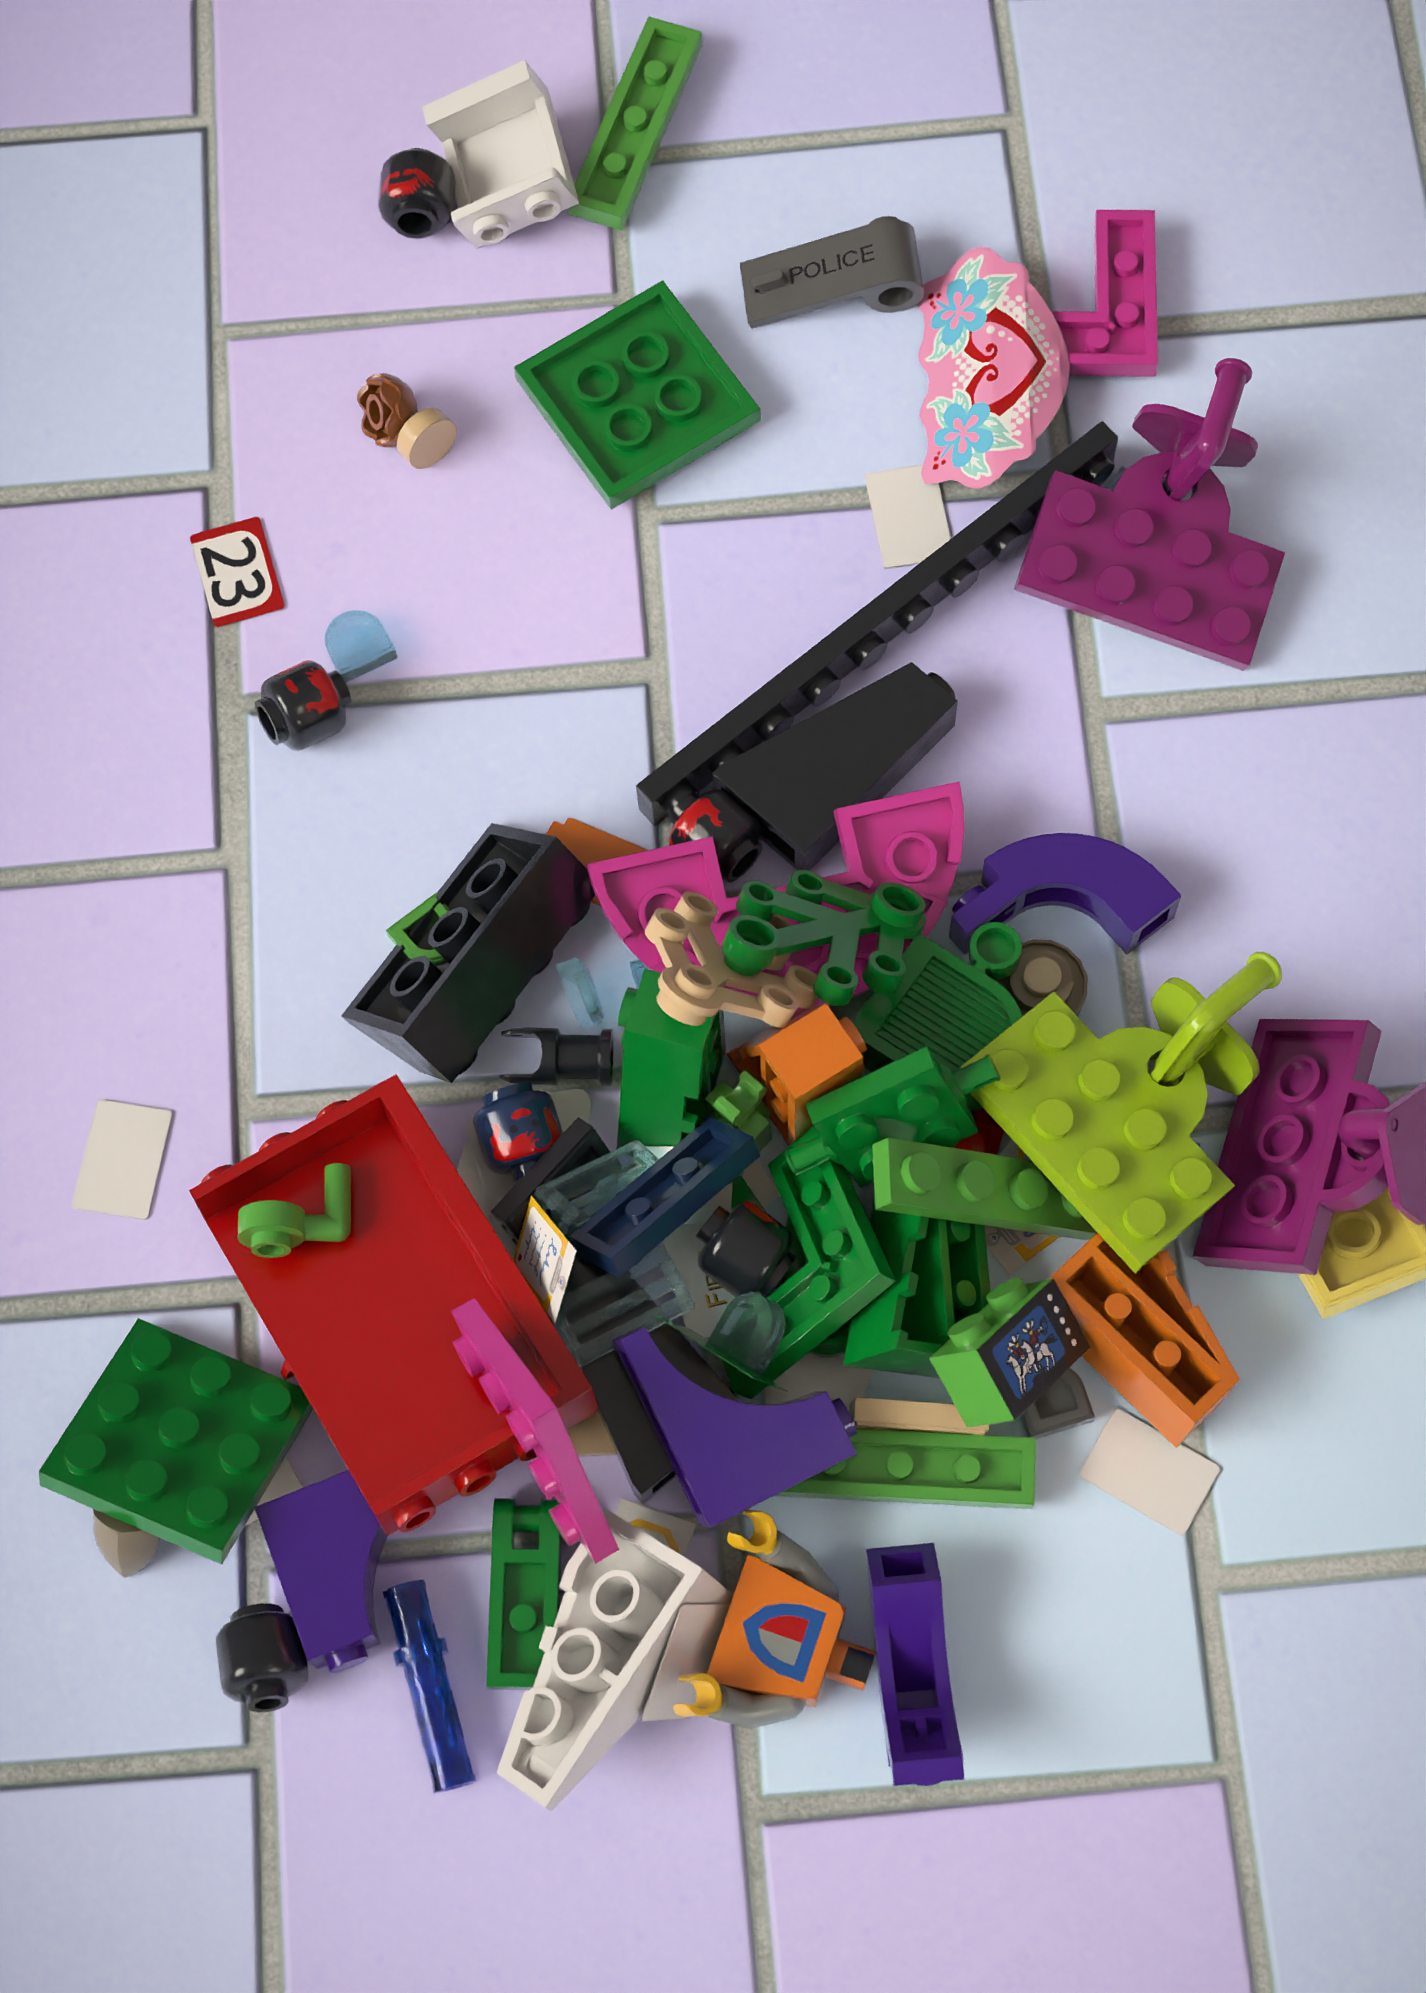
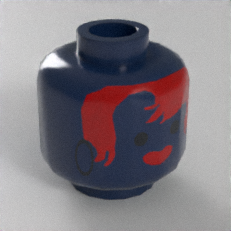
[473,1082,563,1183]

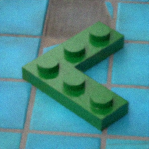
[714,1126,896,1399]

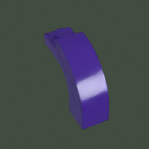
[949,833,1182,955]
[866,1543,965,1786]

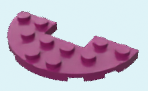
[586,781,964,1013]

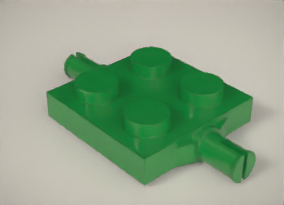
[784,1046,1001,1188]

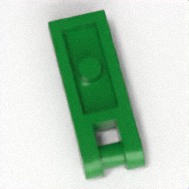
[486,1498,562,1690]

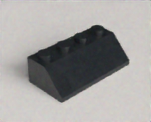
[341,823,595,1083]

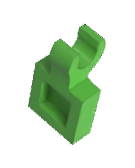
[705,1070,772,1153]

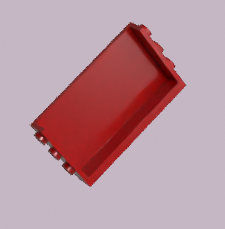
[188,1074,599,1536]

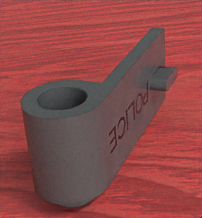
[739,216,925,329]

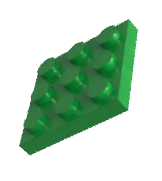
[514,280,761,510]
[38,1318,313,1565]

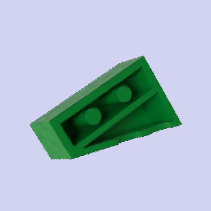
[616,968,726,1152]
[843,1199,990,1378]

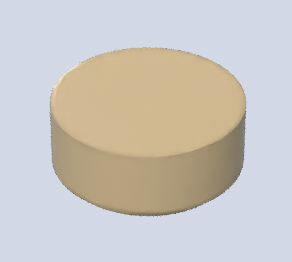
[397,408,457,469]

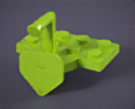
[959,951,1282,1274]

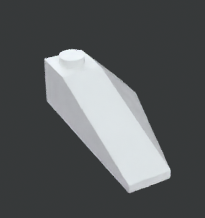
[497,1508,734,1812]

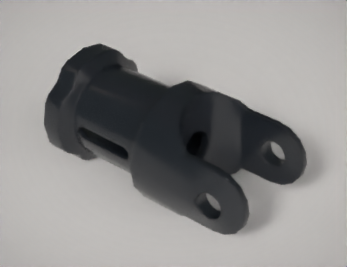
[499,1027,614,1086]

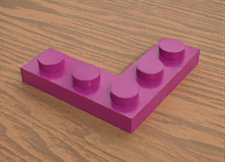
[1051,209,1158,377]
[451,1298,619,1563]

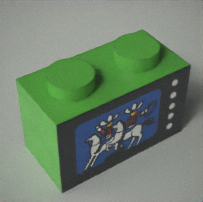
[929,1278,1090,1427]

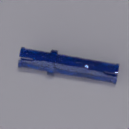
[383,1580,477,1794]

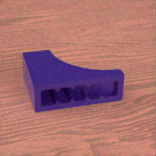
[612,1327,857,1528]
[254,1470,388,1673]

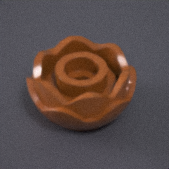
[357,373,418,447]

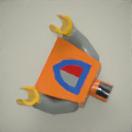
[674,1509,876,1729]

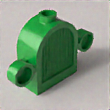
[852,922,1022,1112]

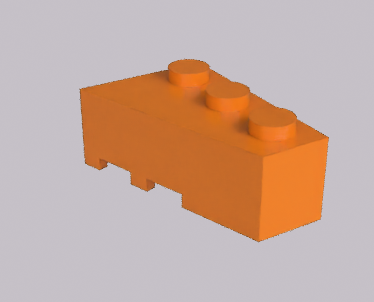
[726,1003,867,1147]
[1048,1233,1240,1448]

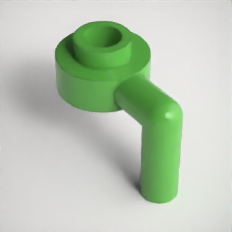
[238,1163,351,1258]

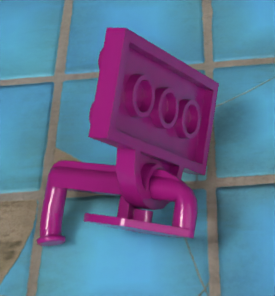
[1014,358,1286,671]
[1192,1019,1426,1275]

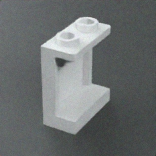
[422,60,579,249]

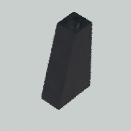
[712,662,958,871]
[557,1232,741,1505]

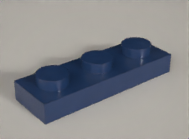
[569,1117,760,1278]

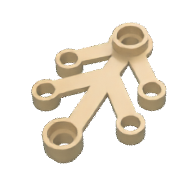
[645,892,818,1028]

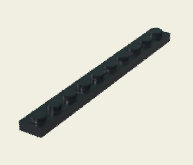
[636,421,1118,827]

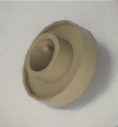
[995,939,1088,1017]

